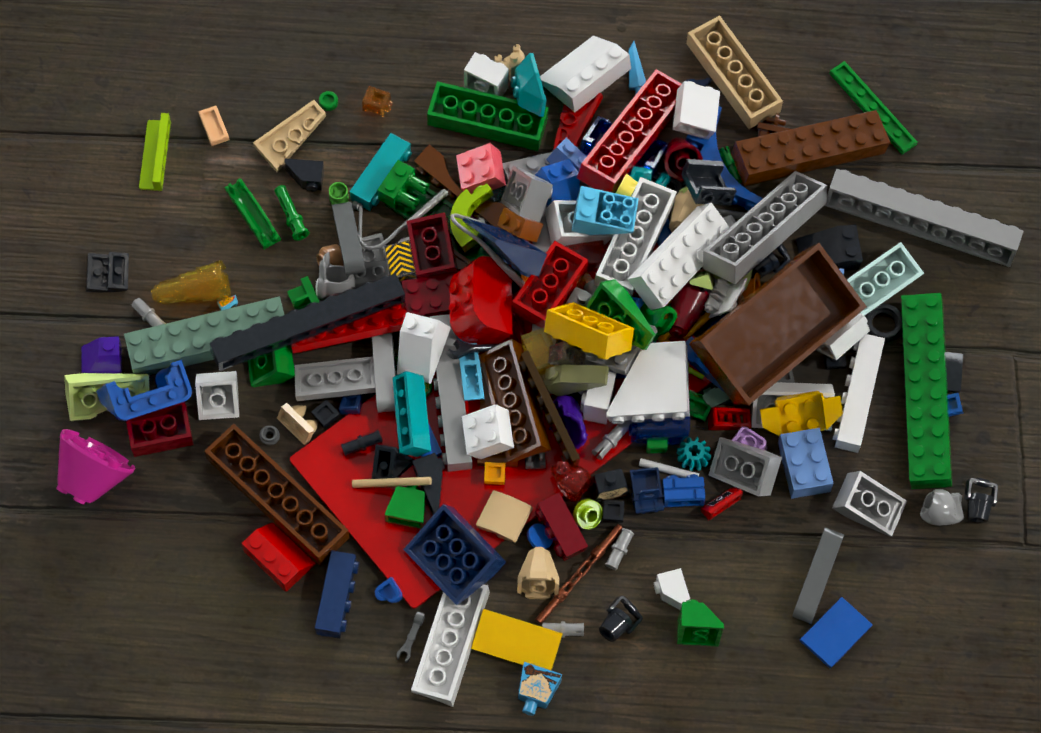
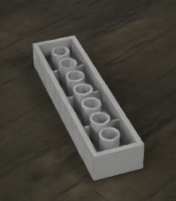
[703,171,827,284]

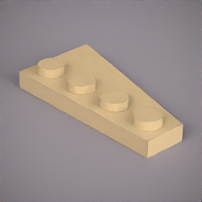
[253,100,326,172]

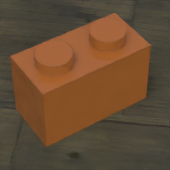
[497,207,543,242]

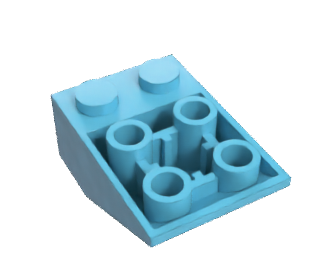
[571,186,639,235]

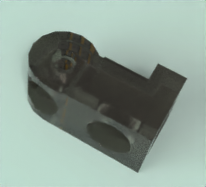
[548,342,586,366]

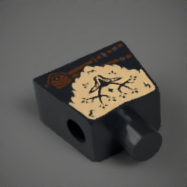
[588,469,630,504]

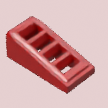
[708,407,752,431]

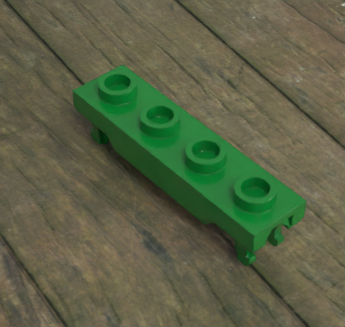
[225,178,281,250]

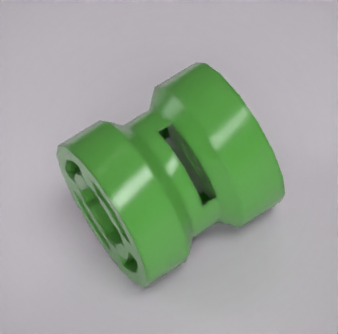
[329,182,349,205]

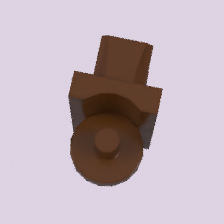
[757,113,790,136]

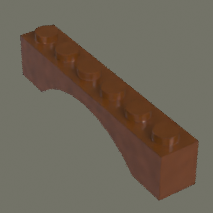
[414,144,507,228]

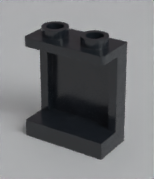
[681,159,737,206]

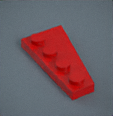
[553,93,603,150]

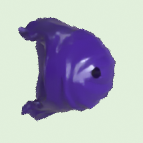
[549,395,588,449]

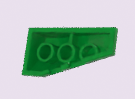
[586,279,656,350]

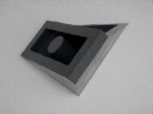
[372,444,415,479]

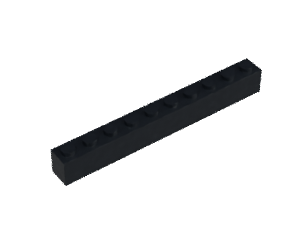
[210,274,405,371]

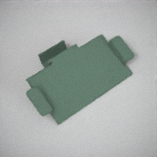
[702,387,730,408]

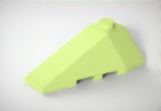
[65,373,149,421]

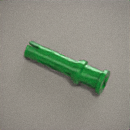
[274,185,310,241]

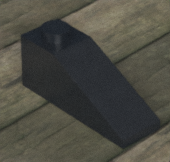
[412,453,445,515]

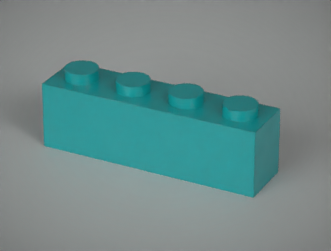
[349,133,412,211]
[392,371,431,457]

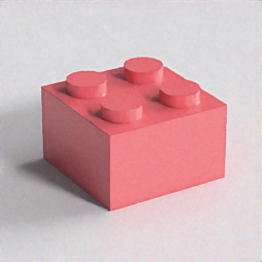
[456,143,506,194]

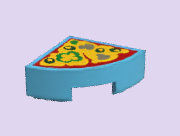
[217,295,238,310]

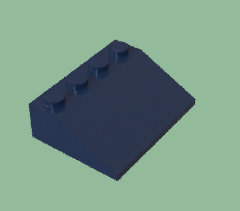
[463,217,547,277]
[403,504,506,605]

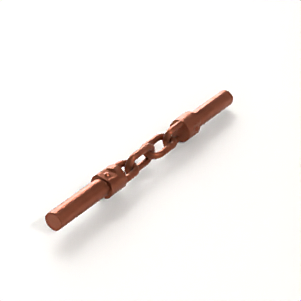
[535,524,623,625]

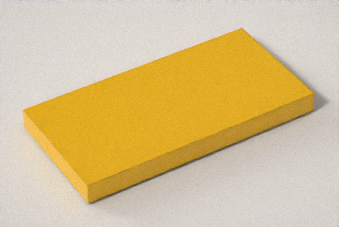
[471,609,563,671]

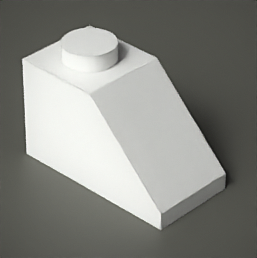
[654,568,690,610]

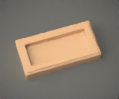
[198,106,230,146]

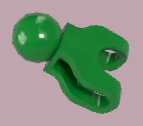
[640,301,677,342]

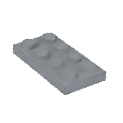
[295,357,376,401]

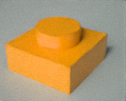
[484,462,505,485]

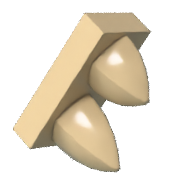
[277,403,317,445]

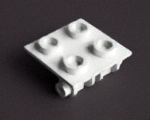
[704,278,748,318]

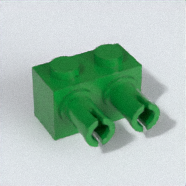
[377,160,430,210]

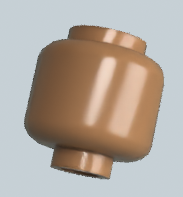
[317,244,344,266]

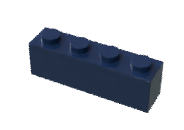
[315,550,359,638]

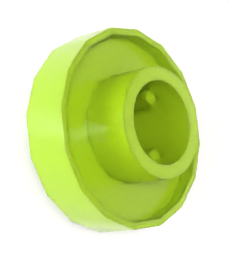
[573,499,603,530]

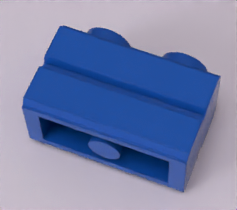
[662,474,705,507]

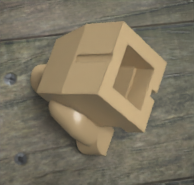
[495,44,525,82]

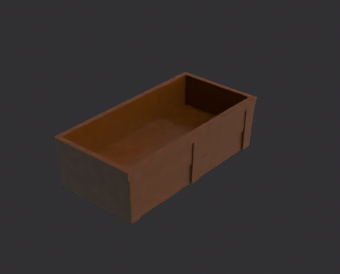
[689,243,867,405]

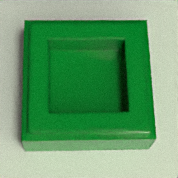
[646,440,668,453]

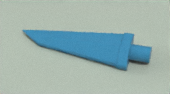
[629,41,646,94]

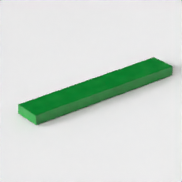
[829,61,917,155]

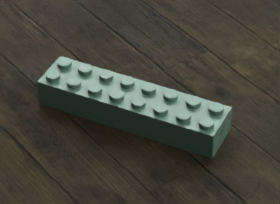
[124,296,284,375]

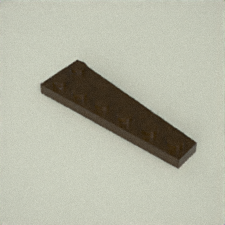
[519,351,580,471]

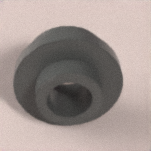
[259,426,280,445]

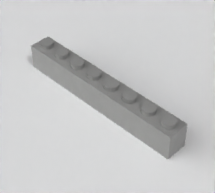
[430,314,472,472]

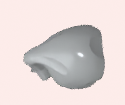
[920,489,964,526]

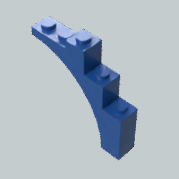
[686,106,763,211]

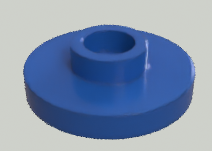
[527,524,553,549]

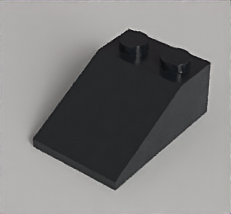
[796,224,863,271]

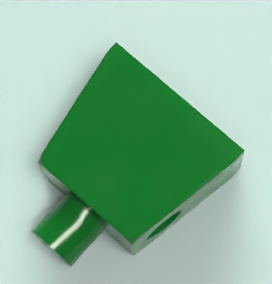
[385,485,425,529]

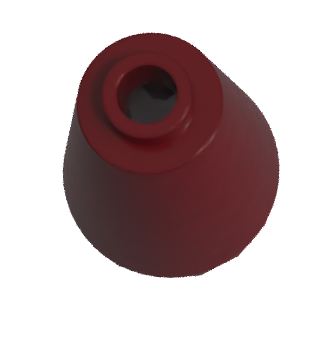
[664,137,703,181]
[669,282,709,338]

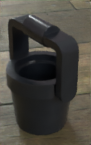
[752,243,790,279]
[964,477,998,523]
[599,596,643,642]

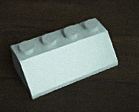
[847,242,924,316]

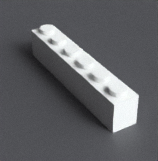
[833,334,885,453]

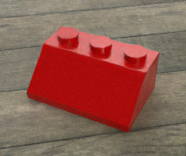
[242,522,316,592]

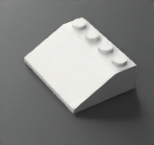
[540,36,631,112]

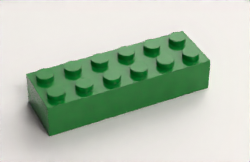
[427,81,548,151]

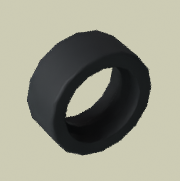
[866,304,903,343]

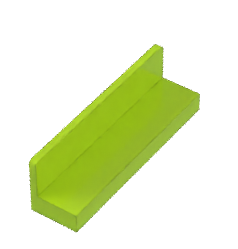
[139,113,171,191]

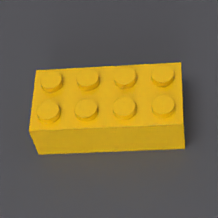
[544,302,634,359]

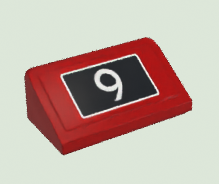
[701,487,743,520]

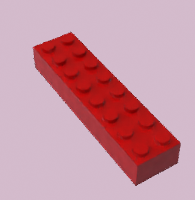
[577,69,682,193]

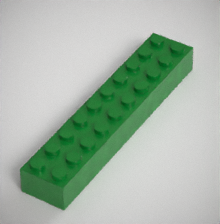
[901,293,952,489]

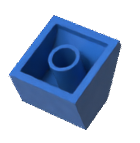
[535,159,580,207]

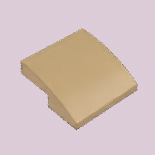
[476,490,533,543]

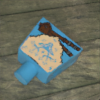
[518,662,562,716]

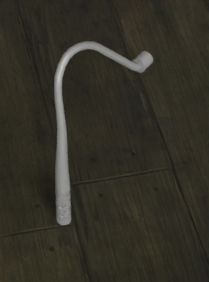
[352,189,448,250]
[450,213,525,289]

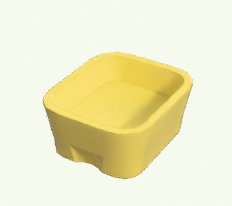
[616,174,638,197]

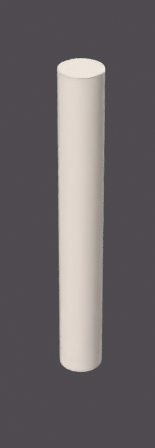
[639,458,699,478]

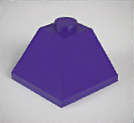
[81,336,122,374]

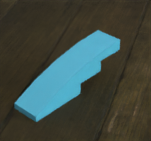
[456,336,484,401]

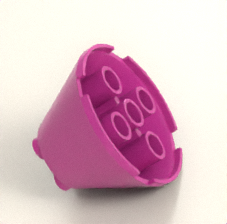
[56,429,135,504]

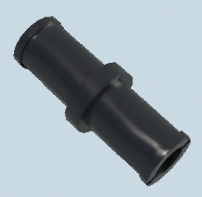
[341,430,383,456]

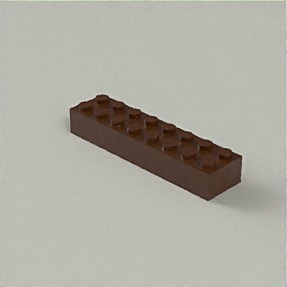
[731,110,890,186]
[205,424,349,566]

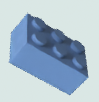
[778,428,834,499]

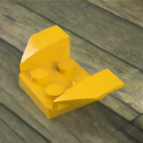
[760,391,843,436]

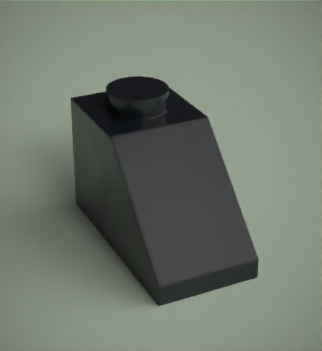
[284,158,324,192]

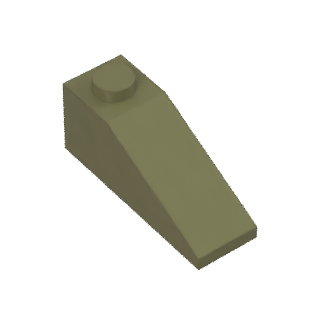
[544,365,609,397]

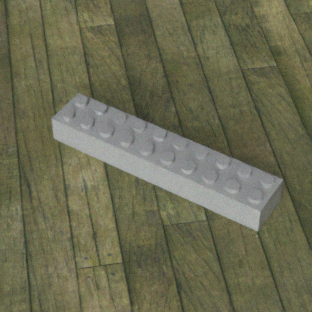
[825,169,1023,267]

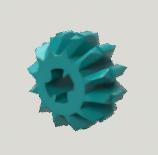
[677,437,711,471]

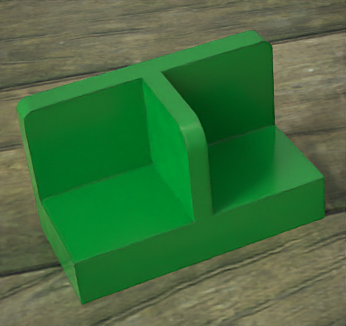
[287,276,320,310]

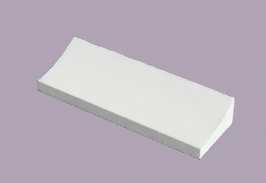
[411,585,490,707]

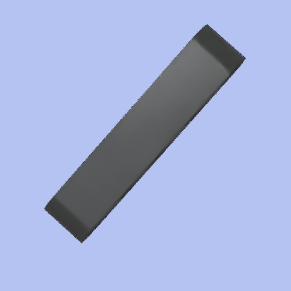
[332,201,366,275]
[792,527,844,624]

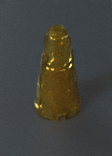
[151,260,231,304]

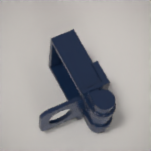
[629,467,664,514]

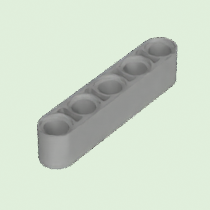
[372,332,396,413]

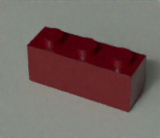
[535,493,588,561]

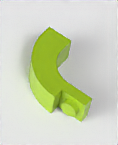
[450,183,494,253]

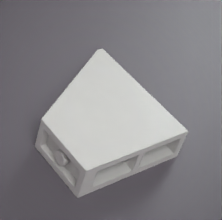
[606,341,690,424]

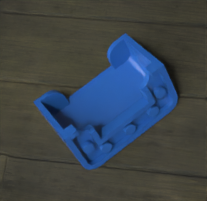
[96,360,192,421]

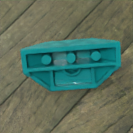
[511,53,547,117]

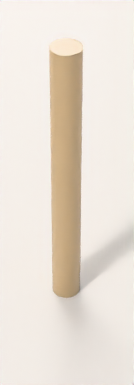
[352,477,432,488]

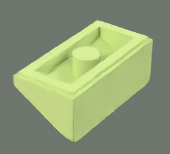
[689,271,715,290]

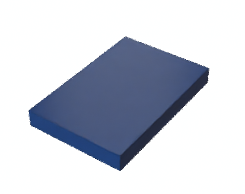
[800,597,873,669]

